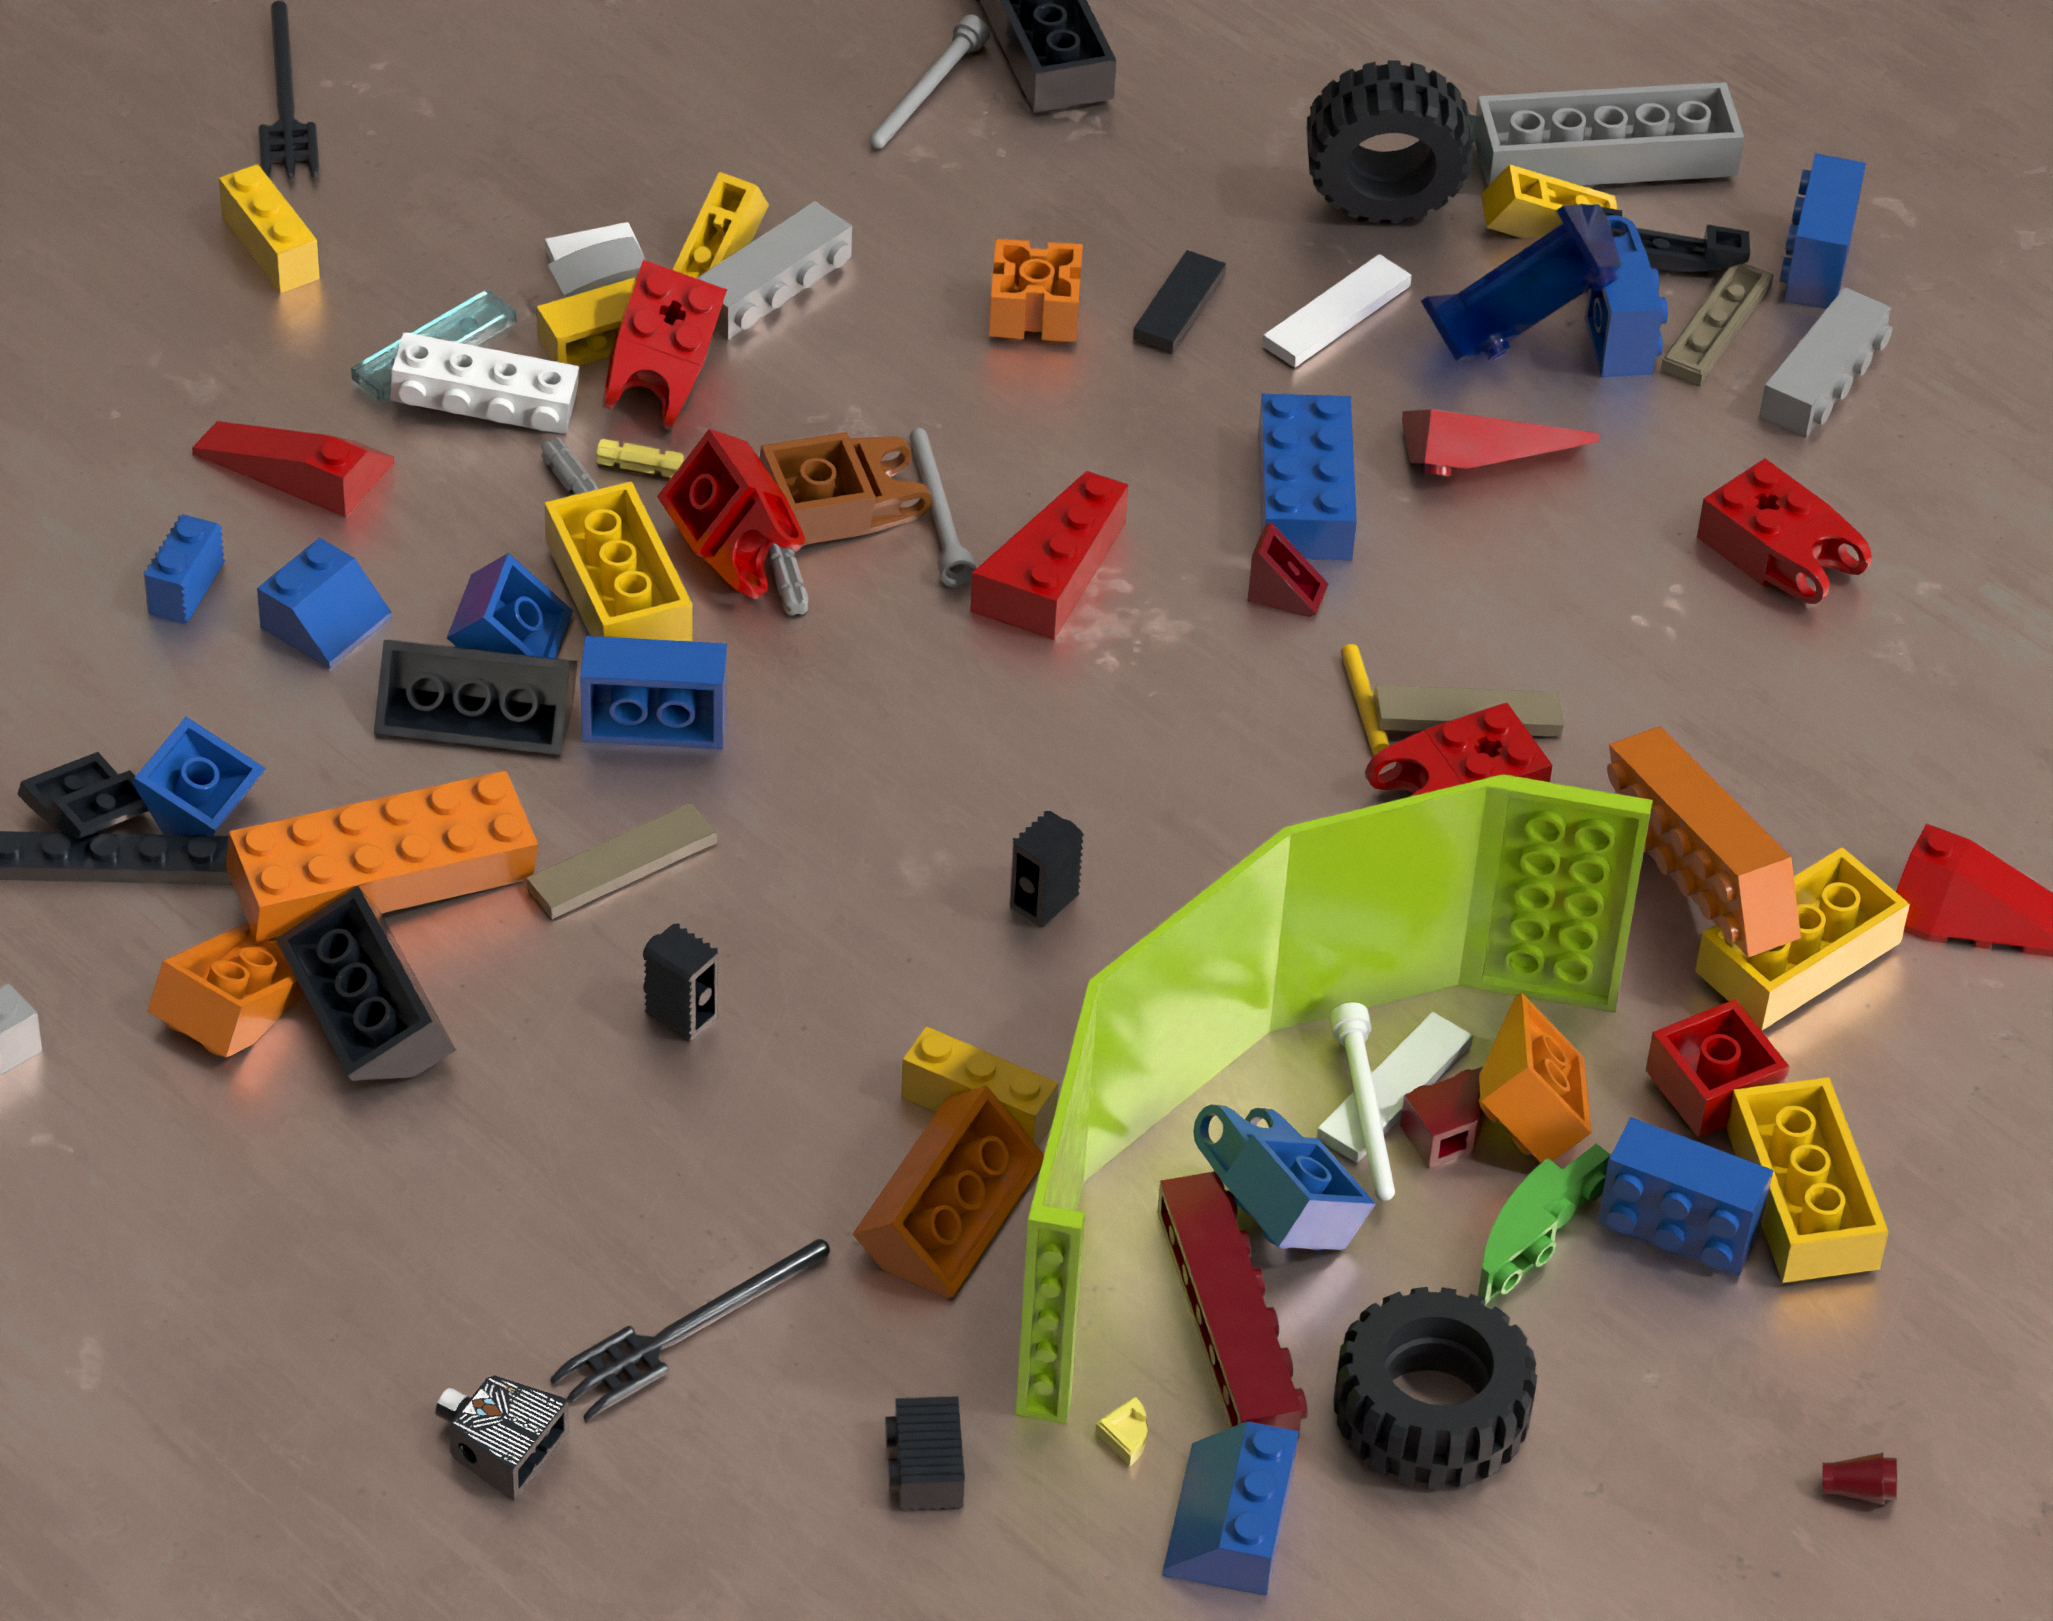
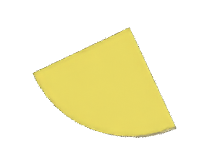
[1095,1396,1148,1466]

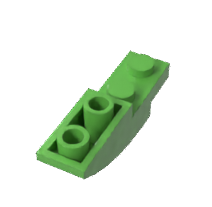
[1478,1143,1611,1304]

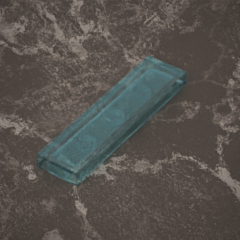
[351,289,517,402]

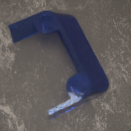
[1421,204,1622,362]

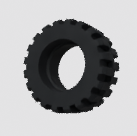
[1306,60,1473,224]
[1333,1287,1537,1489]

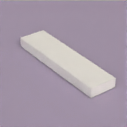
[1262,254,1412,368]
[1317,1011,1473,1163]

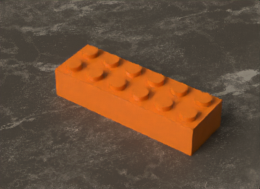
[1607,726,1801,957]
[226,770,539,942]

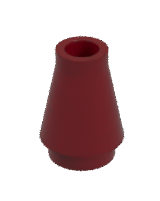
[1822,1452,1897,1505]

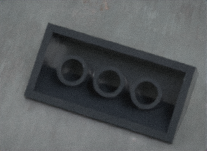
[373,640,578,755]
[276,886,456,1081]

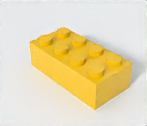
[544,481,693,642]
[1695,847,1910,1030]
[1726,1077,1889,1283]

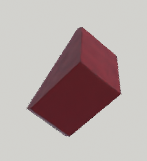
[1247,522,1328,617]

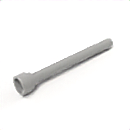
[869,15,990,149]
[910,428,977,588]

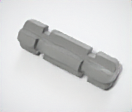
[541,437,600,495]
[768,543,809,616]

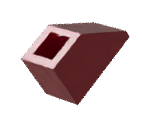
[1400,1066,1486,1169]

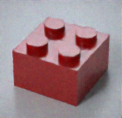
[1645,999,1790,1138]

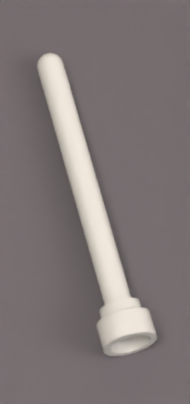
[1330,1002,1395,1201]

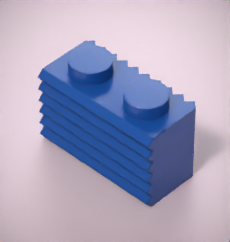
[143,514,225,624]

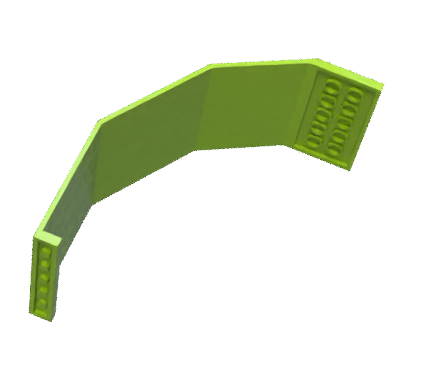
[1015,774,1653,1424]

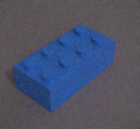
[1258,393,1357,560]

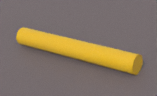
[1340,644,1390,755]

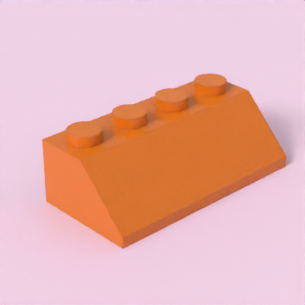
[852,1085,1044,1298]

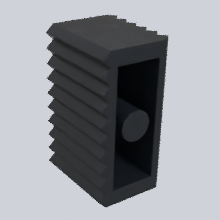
[1009,811,1084,927]
[643,923,718,1040]
[885,1396,965,1512]

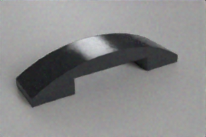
[1578,203,1750,272]

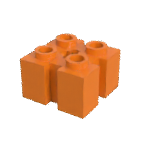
[989,239,1083,342]

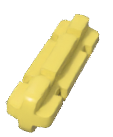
[596,438,684,478]

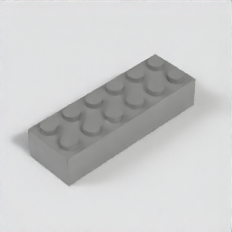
[1473,82,1745,187]

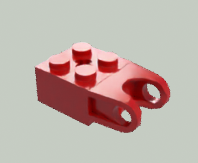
[602,260,727,431]
[657,429,805,599]
[1697,458,1872,604]
[1365,702,1553,796]

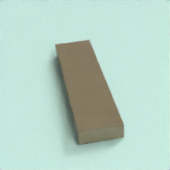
[1660,263,1774,386]
[1373,685,1564,737]
[527,802,717,919]

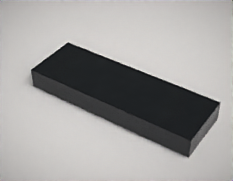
[1133,250,1226,353]

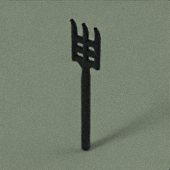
[258,0,319,179]
[550,1239,830,1421]

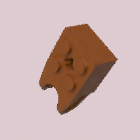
[759,432,932,545]

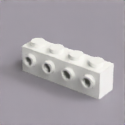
[390,332,579,435]

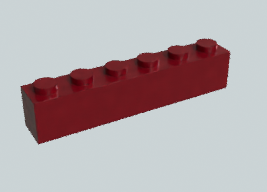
[1157,1171,1308,1441]

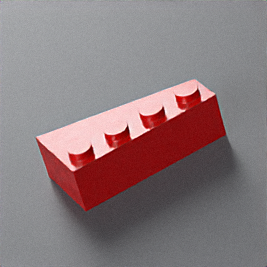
[970,471,1129,640]

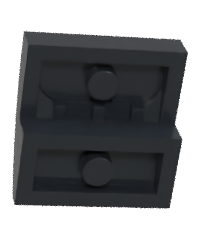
[17,752,149,839]

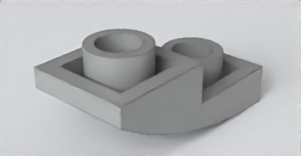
[548,236,646,298]

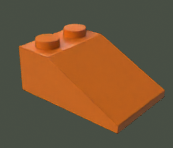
[147,922,304,1058]
[1479,993,1592,1163]

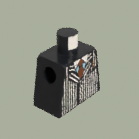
[435,1376,569,1501]

